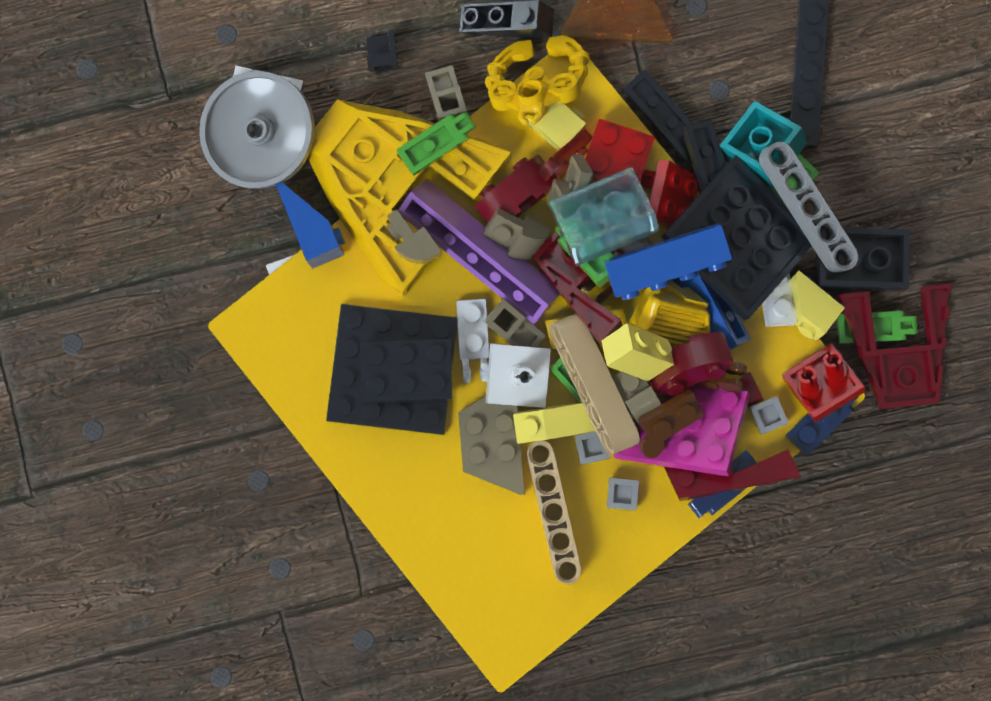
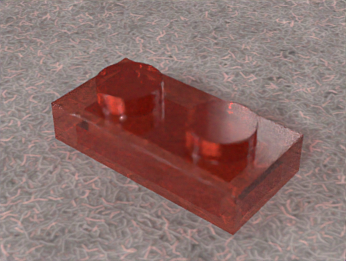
[538,129,593,181]

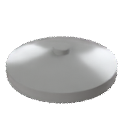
[199,71,315,189]

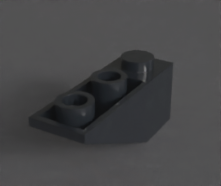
[459,0,554,39]

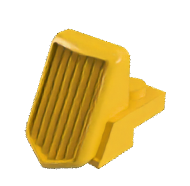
[629,280,710,348]

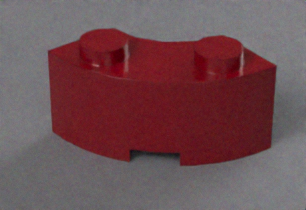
[474,154,559,223]
[651,332,734,395]

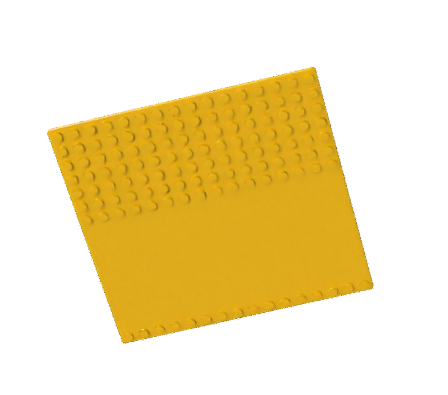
[208,38,865,692]

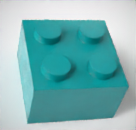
[720,100,807,189]

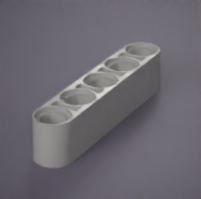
[759,142,858,272]

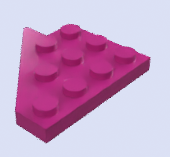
[613,372,750,476]

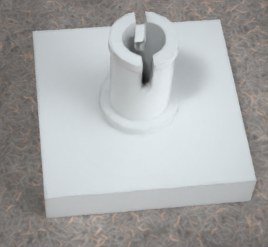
[485,344,551,408]

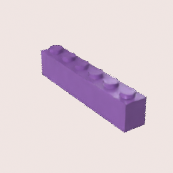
[398,179,560,324]

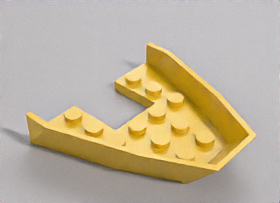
[308,99,511,296]

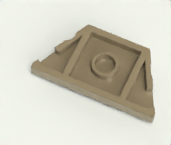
[458,396,525,495]

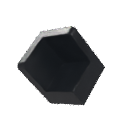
[366,30,398,73]

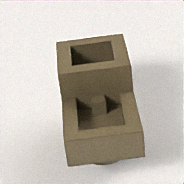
[425,65,467,121]
[547,155,596,220]
[483,208,551,260]
[386,209,442,264]
[483,299,546,347]
[612,372,661,432]

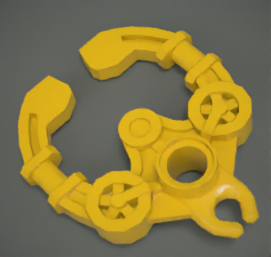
[485,36,590,126]

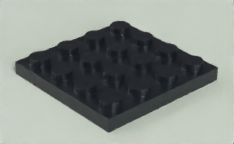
[661,155,812,321]
[326,304,458,435]

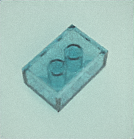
[549,167,659,267]

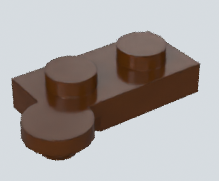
[638,389,703,458]

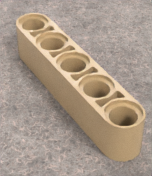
[549,313,640,455]
[527,440,581,584]

